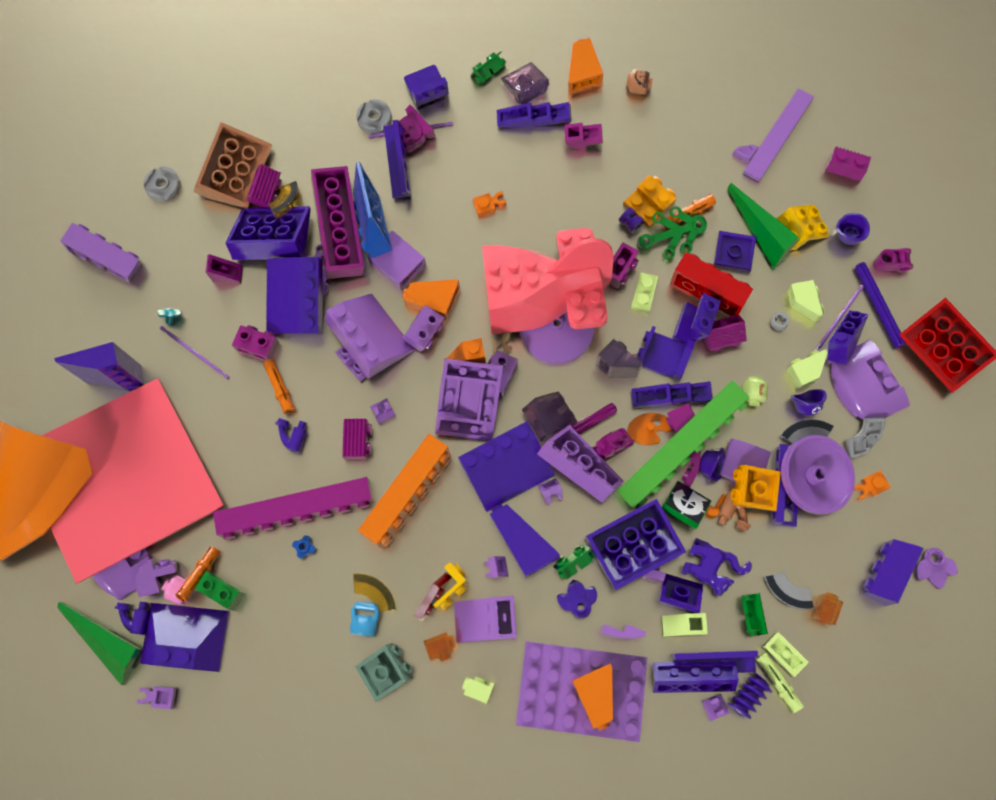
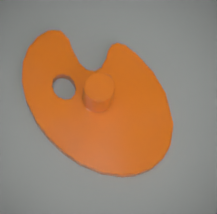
[627,413,673,445]

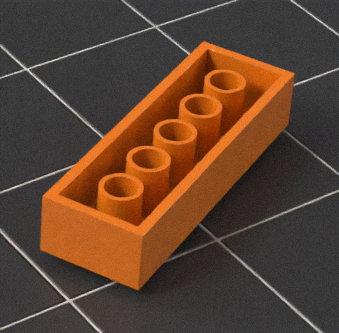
[357,434,451,549]

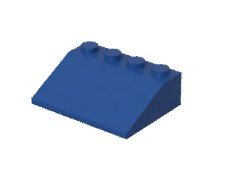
[353,161,393,258]

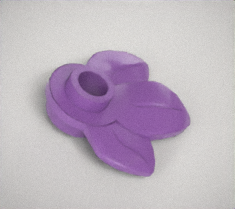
[916,548,958,589]

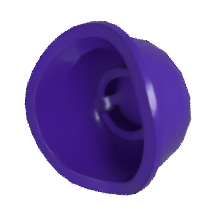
[836,213,870,245]
[791,389,827,415]
[700,447,725,481]

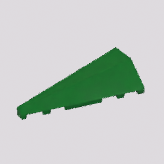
[727,183,800,269]
[57,602,142,685]

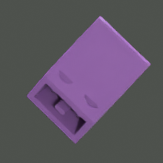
[454,596,517,643]

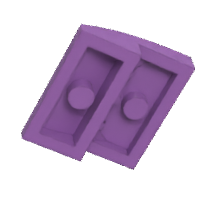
[720,438,771,482]
[599,624,647,640]

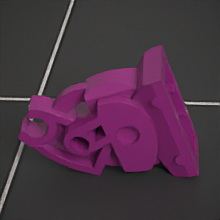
[400,104,436,152]
[592,428,634,462]

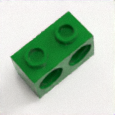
[195,571,245,611]

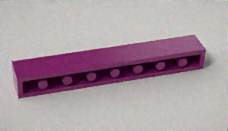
[213,477,374,540]

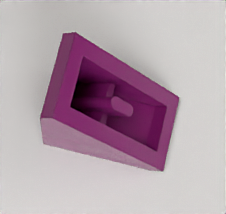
[205,254,242,283]

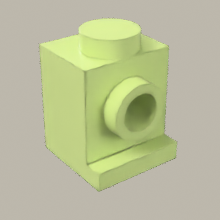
[462,676,495,704]

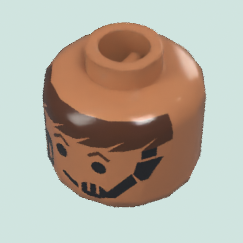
[626,69,653,95]

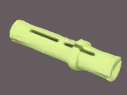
[756,653,804,714]

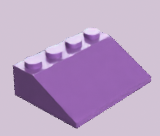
[325,293,415,379]

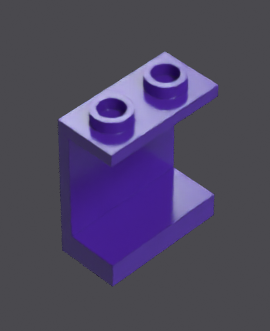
[673,293,721,344]
[636,326,696,381]

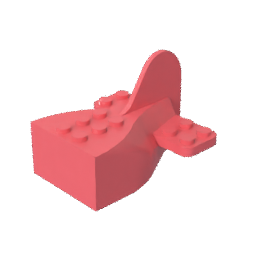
[482,228,613,334]

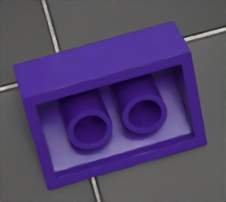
[863,539,924,606]

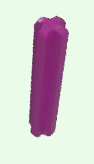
[571,403,617,434]

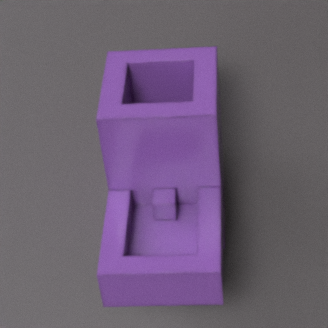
[135,557,177,597]

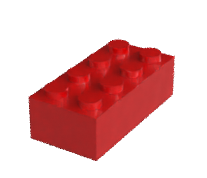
[670,252,753,317]

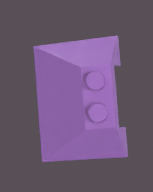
[435,358,503,440]

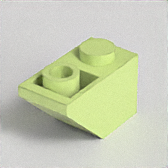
[787,280,824,322]
[787,350,827,390]
[662,613,708,637]

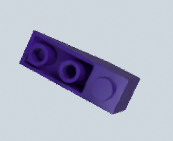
[827,310,868,365]

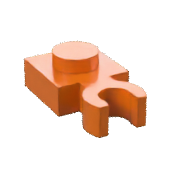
[472,191,507,217]
[854,470,891,500]

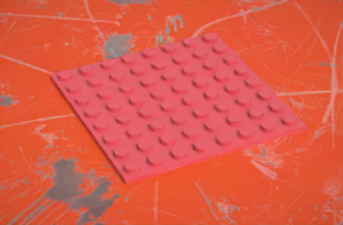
[41,378,224,584]

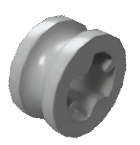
[771,312,789,331]

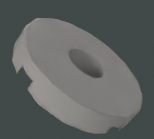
[356,99,392,134]
[144,166,181,202]

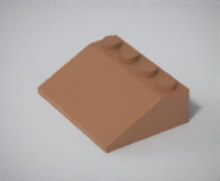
[194,122,272,208]

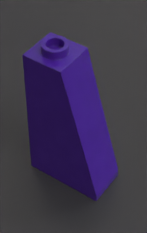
[490,504,560,578]

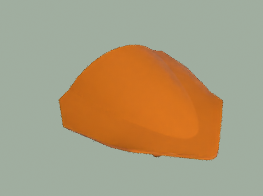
[0,421,93,562]

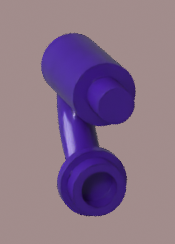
[275,418,307,453]
[114,601,149,635]

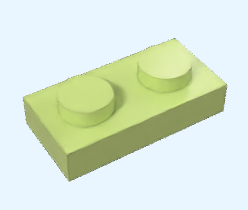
[631,272,658,313]
[763,632,809,677]

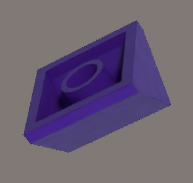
[656,573,703,614]

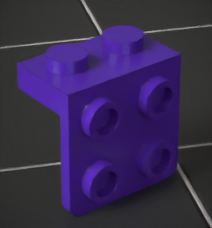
[404,65,449,107]

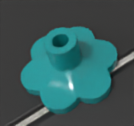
[157,308,181,324]

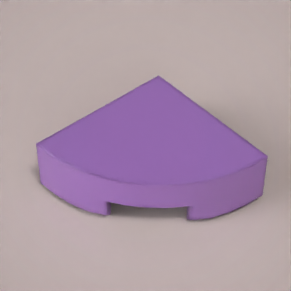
[733,145,759,163]

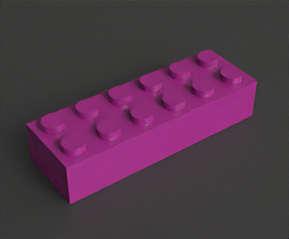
[311,166,364,279]

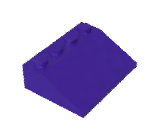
[225,206,311,260]
[266,257,323,334]
[54,342,145,391]
[458,421,555,512]
[585,499,686,590]

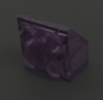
[596,338,643,378]
[522,391,578,442]

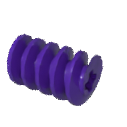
[727,672,772,719]

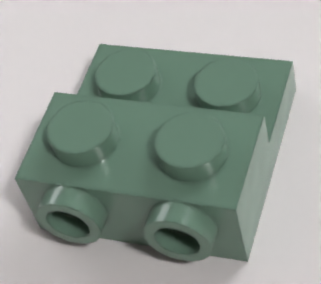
[355,643,413,702]

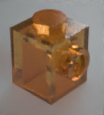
[811,592,843,626]
[423,632,456,662]

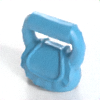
[350,601,380,636]

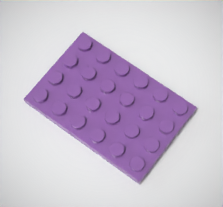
[516,641,648,742]

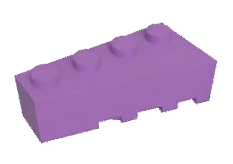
[60,223,141,282]
[537,425,624,502]

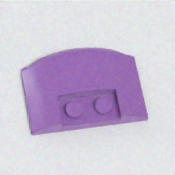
[829,340,910,419]
[92,548,156,600]

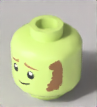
[742,377,768,406]

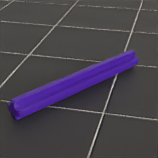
[855,262,905,348]

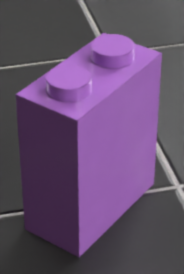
[367,230,426,290]

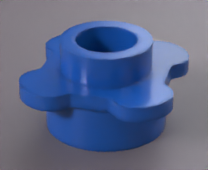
[292,535,315,559]

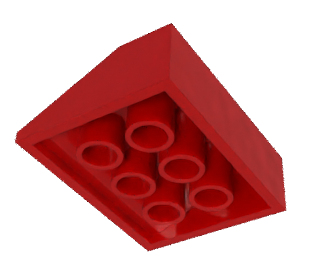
[899,297,996,393]

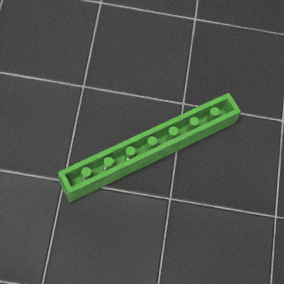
[617,380,750,508]

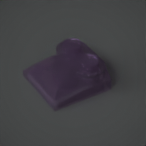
[501,62,549,104]

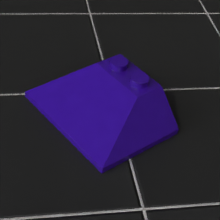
[140,603,230,672]

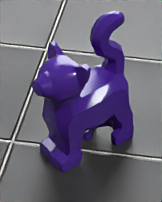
[681,538,752,596]

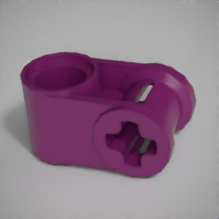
[873,248,914,272]

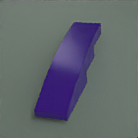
[497,102,572,128]
[631,381,713,408]

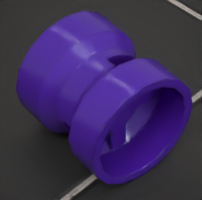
[619,207,645,233]

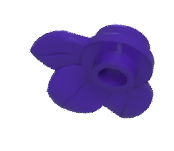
[557,580,597,618]

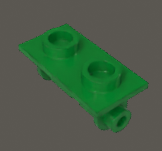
[470,51,506,84]
[553,544,595,580]
[741,593,768,637]

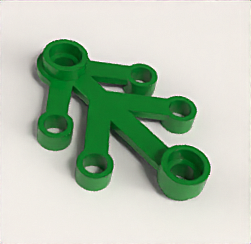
[637,206,707,259]

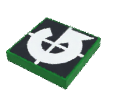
[662,480,712,529]

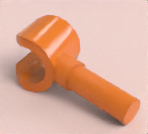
[706,494,726,519]

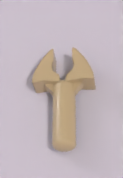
[492,332,512,355]

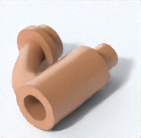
[718,492,751,532]

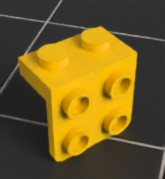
[776,205,830,250]
[433,562,469,610]

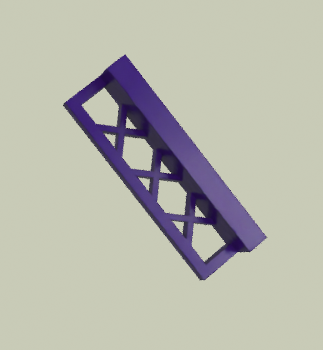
[384,119,412,199]
[772,444,798,527]
[671,651,758,673]
[652,661,739,693]

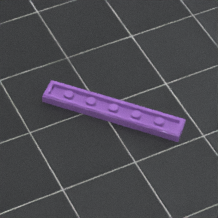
[743,88,814,182]

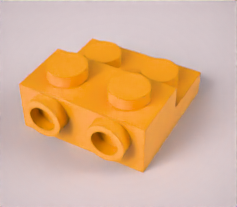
[623,175,676,228]
[730,465,781,511]

